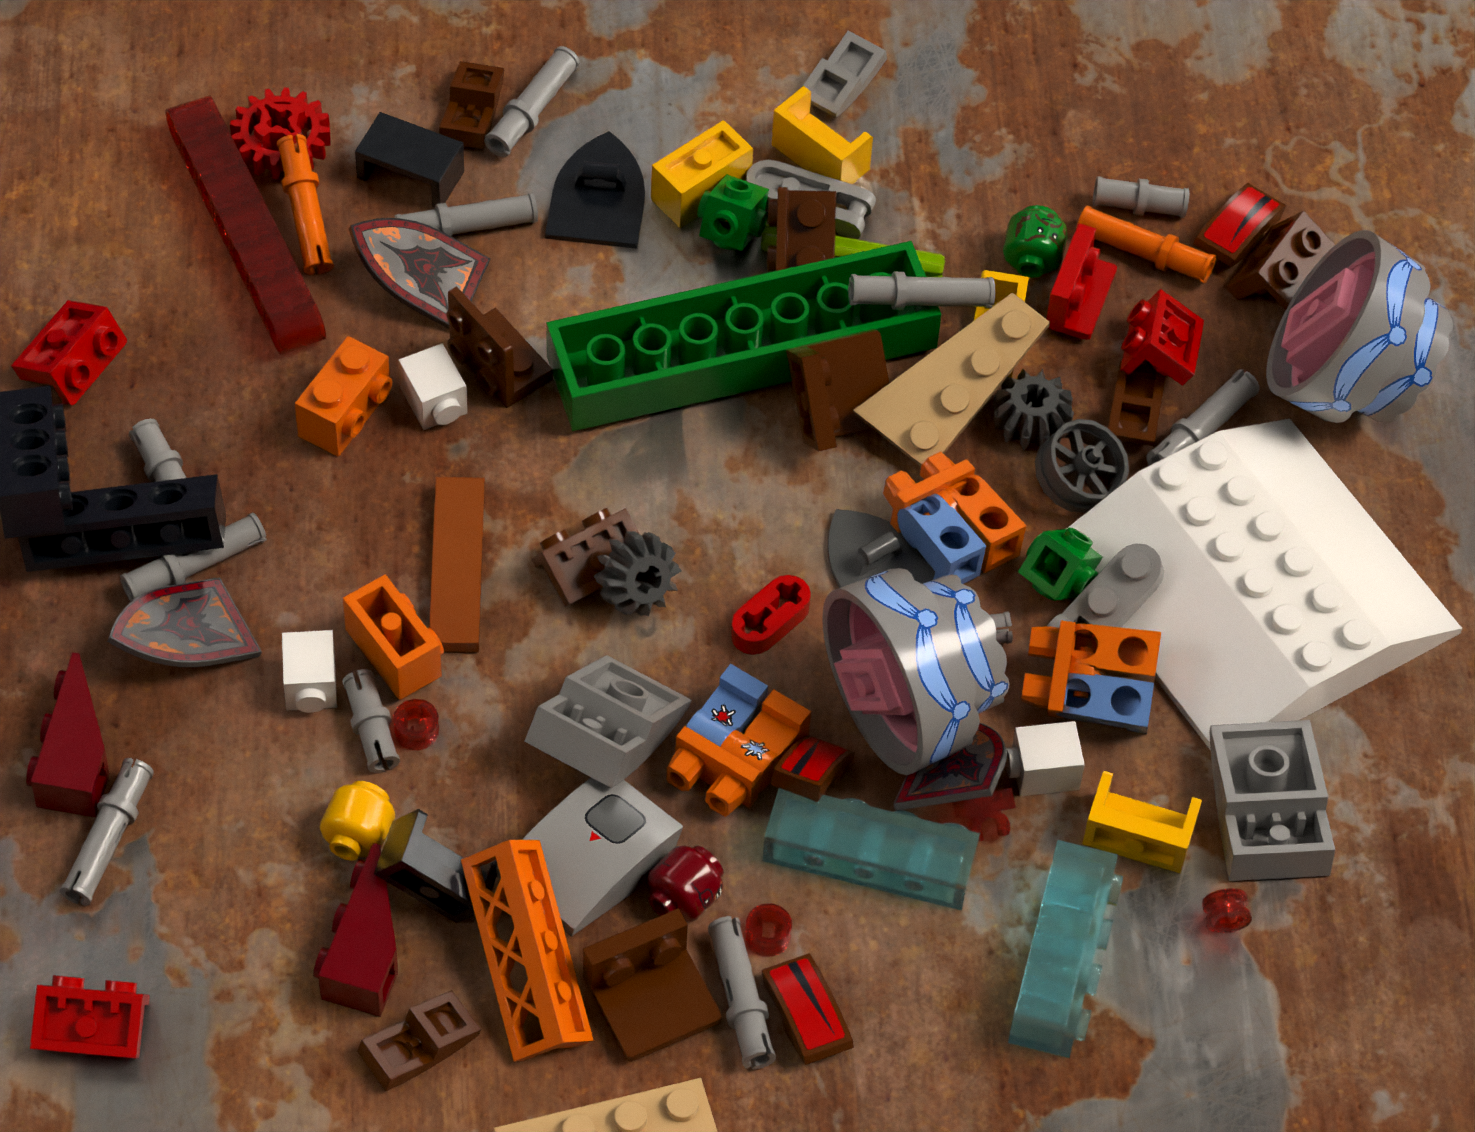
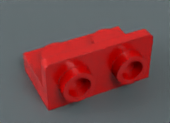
[1046,223,1117,340]
[1121,288,1204,386]
[11,300,127,405]
[30,975,150,1058]

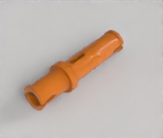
[277,134,334,275]
[1076,205,1216,283]

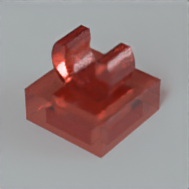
[952,787,1016,842]

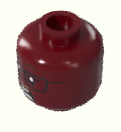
[647,846,724,922]

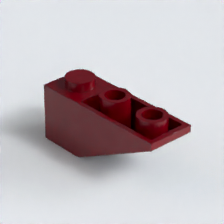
[26,652,110,818]
[313,843,398,1017]

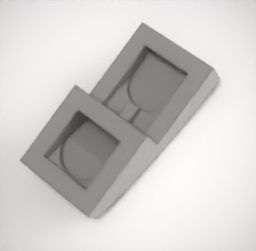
[802,30,887,118]

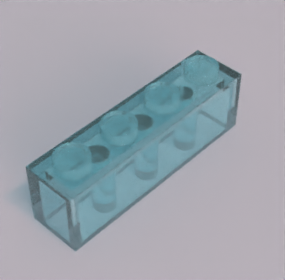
[762,788,980,910]
[1008,840,1124,1058]

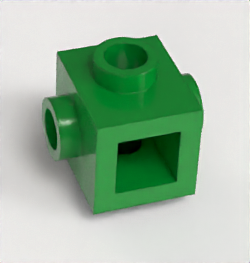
[697,174,769,251]
[1018,527,1103,601]

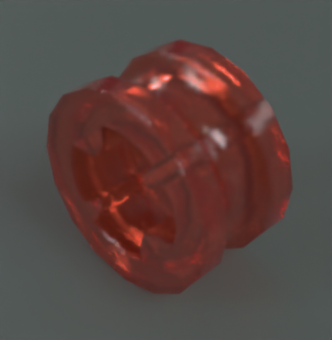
[393,699,439,751]
[1202,888,1252,933]
[745,903,792,957]

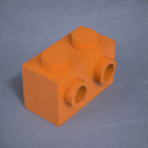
[295,336,393,457]
[343,574,444,701]

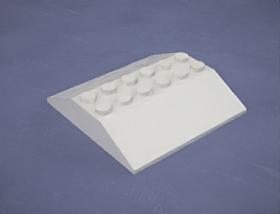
[1066,419,1462,751]

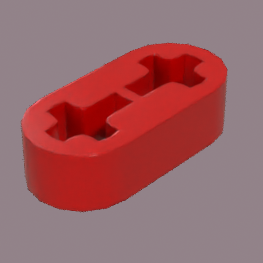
[731,575,811,655]

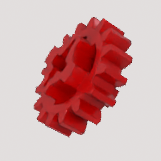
[230,87,331,179]

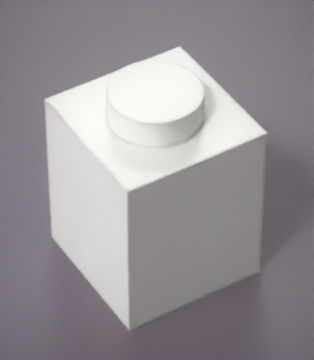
[399,343,467,430]
[282,630,337,713]
[1005,721,1085,796]

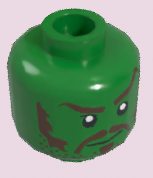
[1003,205,1068,278]

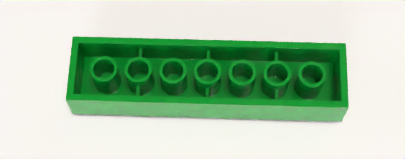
[546,241,942,431]

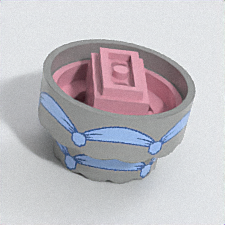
[1266,230,1453,423]
[822,568,1010,775]

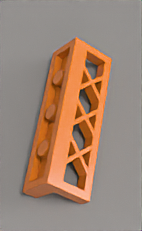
[461,840,594,1062]

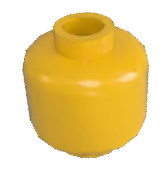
[320,781,396,861]

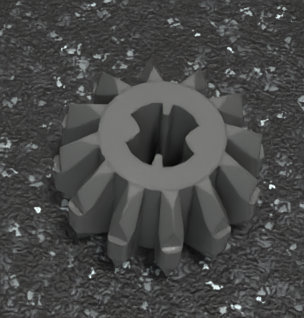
[992,369,1074,451]
[594,531,682,616]

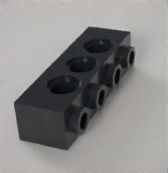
[0,386,73,539]
[18,474,226,572]

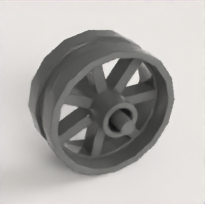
[1035,419,1129,513]

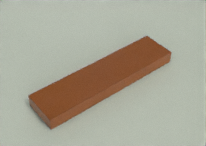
[429,477,485,652]

